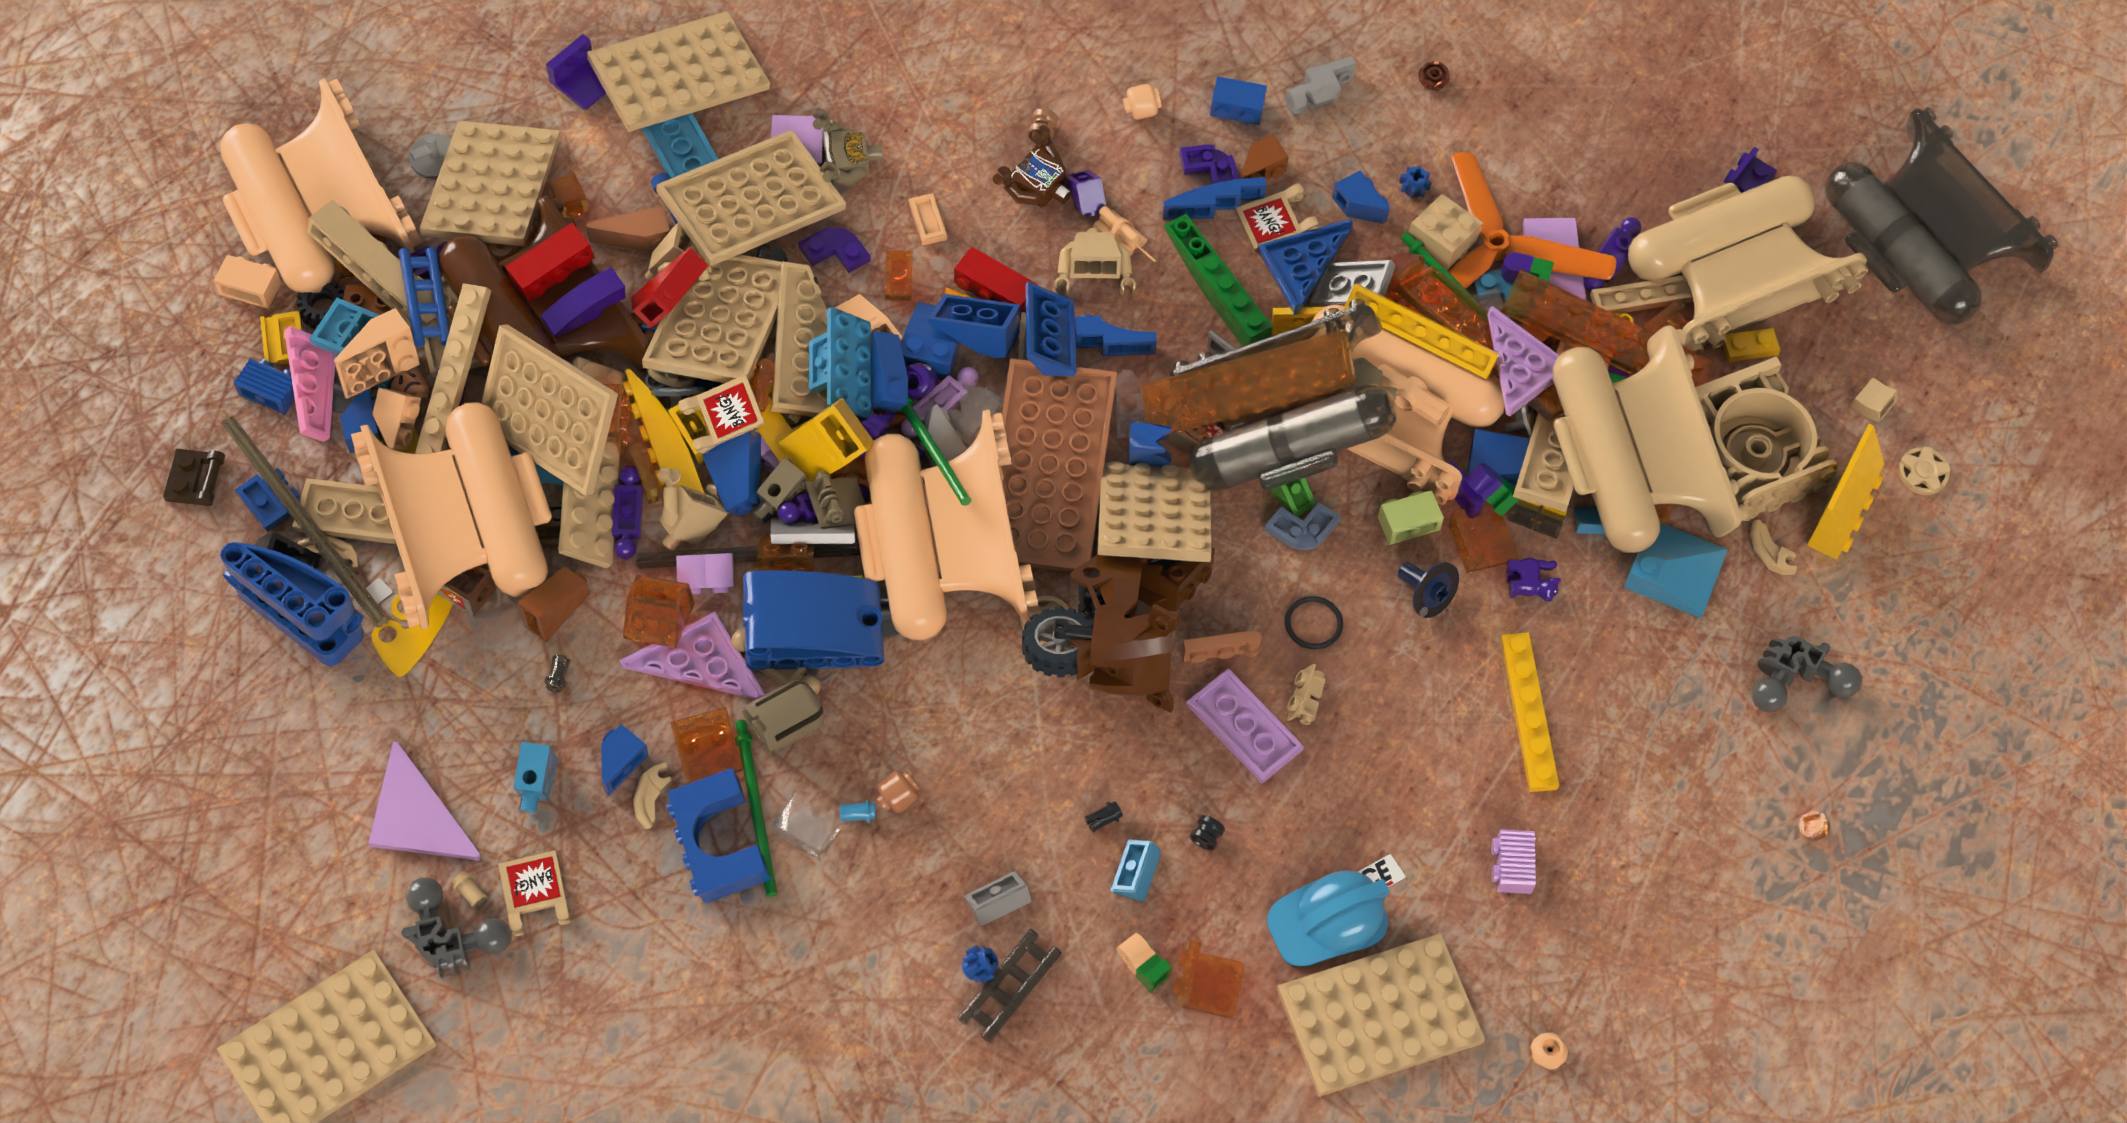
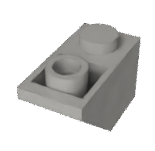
[920,404,967,467]

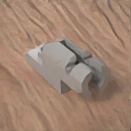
[1285,56,1356,116]

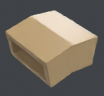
[1851,378,1897,423]

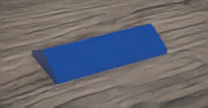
[1026,281,1077,376]

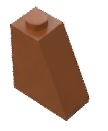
[518,567,589,642]

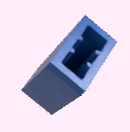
[702,430,761,516]

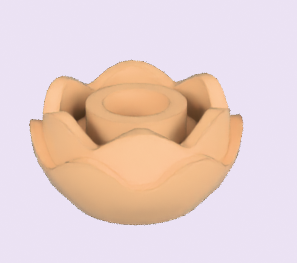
[1531,1033,1568,1070]

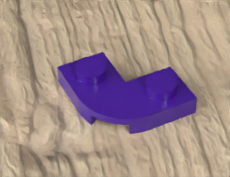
[1179,144,1239,184]
[798,227,871,273]

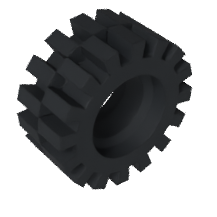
[296,281,344,329]

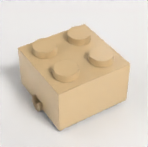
[1408,194,1483,270]

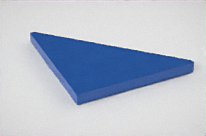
[1258,219,1353,315]

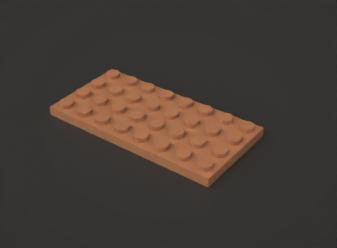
[1001,358,1117,575]

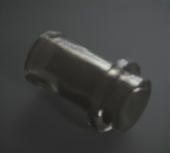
[544,655,570,693]

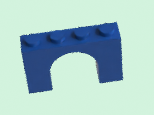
[666,768,771,904]

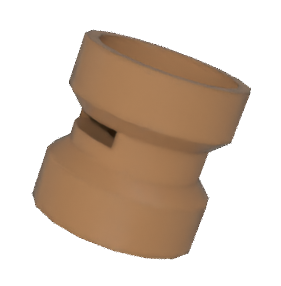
[1028,108,1058,144]

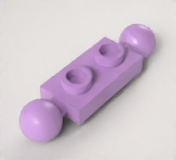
[901,367,979,438]

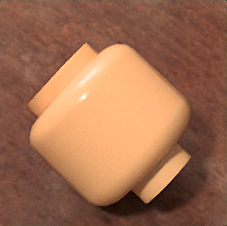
[1123,84,1161,120]

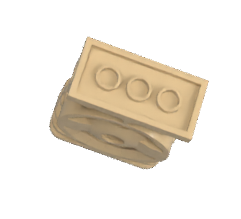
[1695,356,1838,521]

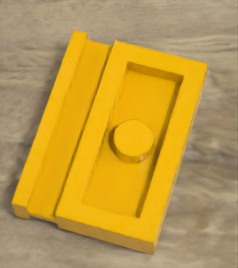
[260,311,303,366]

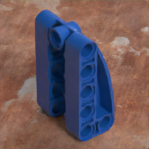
[220,542,364,666]
[743,571,884,670]

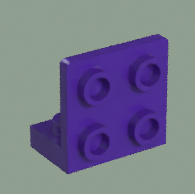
[546,34,606,110]

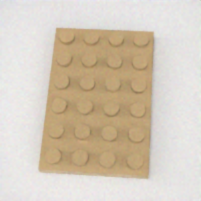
[587,11,770,132]
[419,121,560,246]
[656,130,846,266]
[642,249,782,383]
[481,324,618,495]
[1098,461,1211,562]
[1277,933,1485,1097]
[217,950,437,1123]

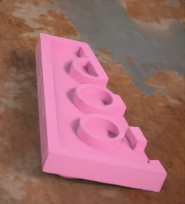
[284,326,336,442]

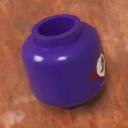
[906,363,937,399]

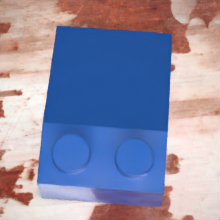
[928,294,1020,358]
[901,302,961,380]

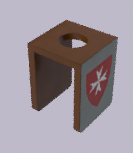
[437,566,496,617]

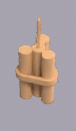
[1093,206,1156,262]

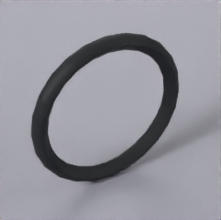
[1285,596,1343,650]

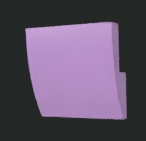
[771,115,824,166]

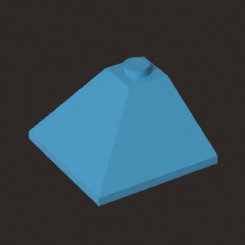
[1623,523,1728,618]

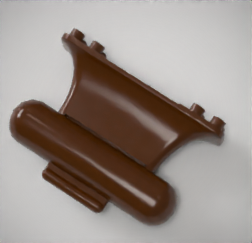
[438,196,654,372]

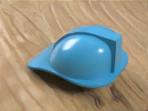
[1267,871,1390,967]

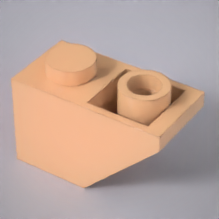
[372,388,421,450]

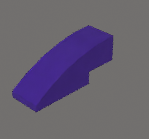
[541,267,626,338]

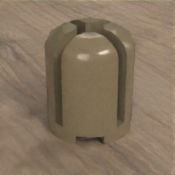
[743,679,824,756]

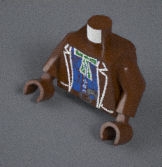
[993,125,1072,207]

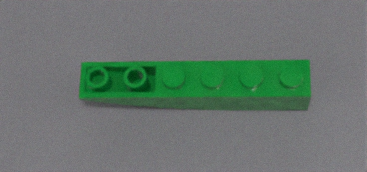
[1164,214,1273,355]

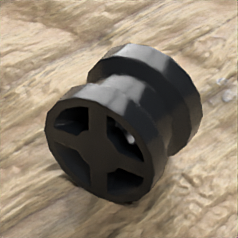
[1189,815,1225,851]

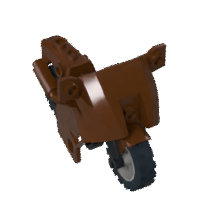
[1022,547,1215,713]

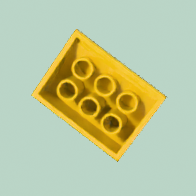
[1807,424,1884,560]

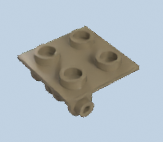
[805,471,866,528]

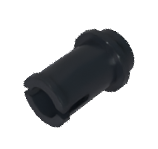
[1084,801,1123,833]

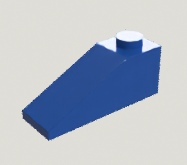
[871,331,908,413]

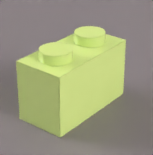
[1378,490,1444,545]

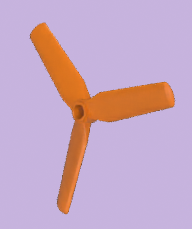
[1408,152,1616,318]

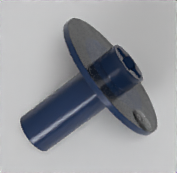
[1398,562,1459,618]

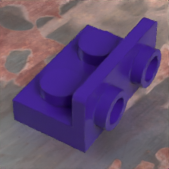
[1724,147,1778,193]

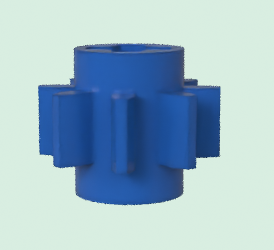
[1399,166,1432,199]
[962,945,999,983]

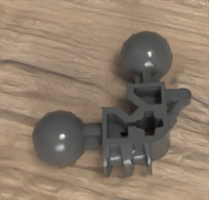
[1752,636,1862,713]
[401,878,512,978]

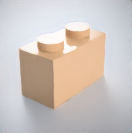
[214,255,281,309]

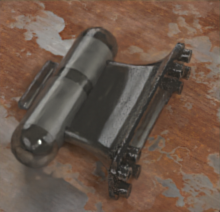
[1825,107,2058,325]
[1170,299,1397,492]

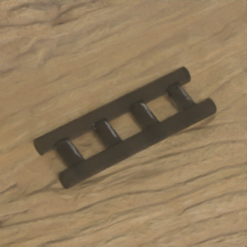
[958,929,1062,1043]

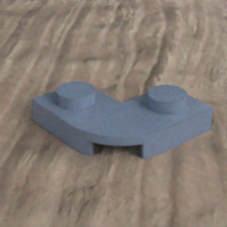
[1264,502,1341,550]

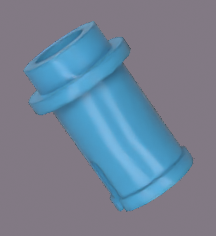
[840,800,876,823]

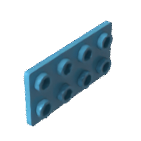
[809,307,871,421]

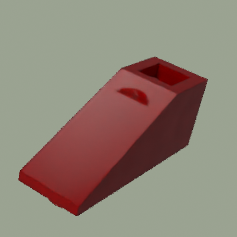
[631,247,709,328]

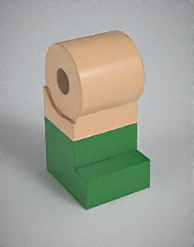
[1117,933,1172,992]

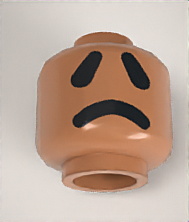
[391,369,431,408]

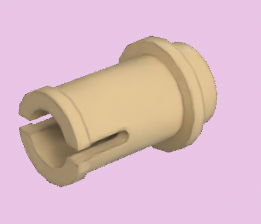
[452,871,488,909]

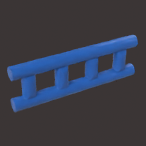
[399,247,450,347]

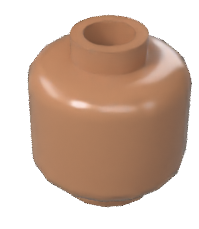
[876,770,920,813]

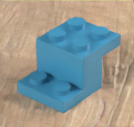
[309,298,395,389]

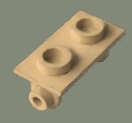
[1287,664,1326,725]

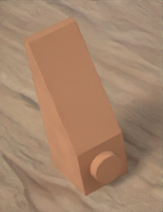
[586,205,670,251]

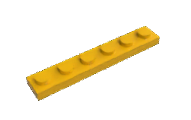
[1344,283,1500,379]
[1500,632,1559,792]

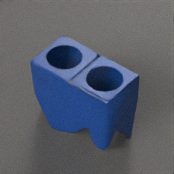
[1129,422,1173,467]

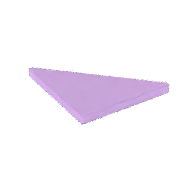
[1487,306,1560,417]
[619,611,766,700]
[368,741,481,861]

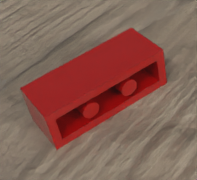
[505,223,595,301]
[954,246,1038,319]

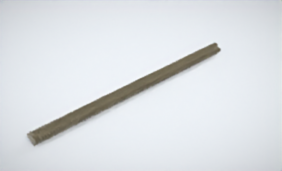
[221,416,390,627]

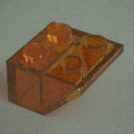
[623,575,695,648]

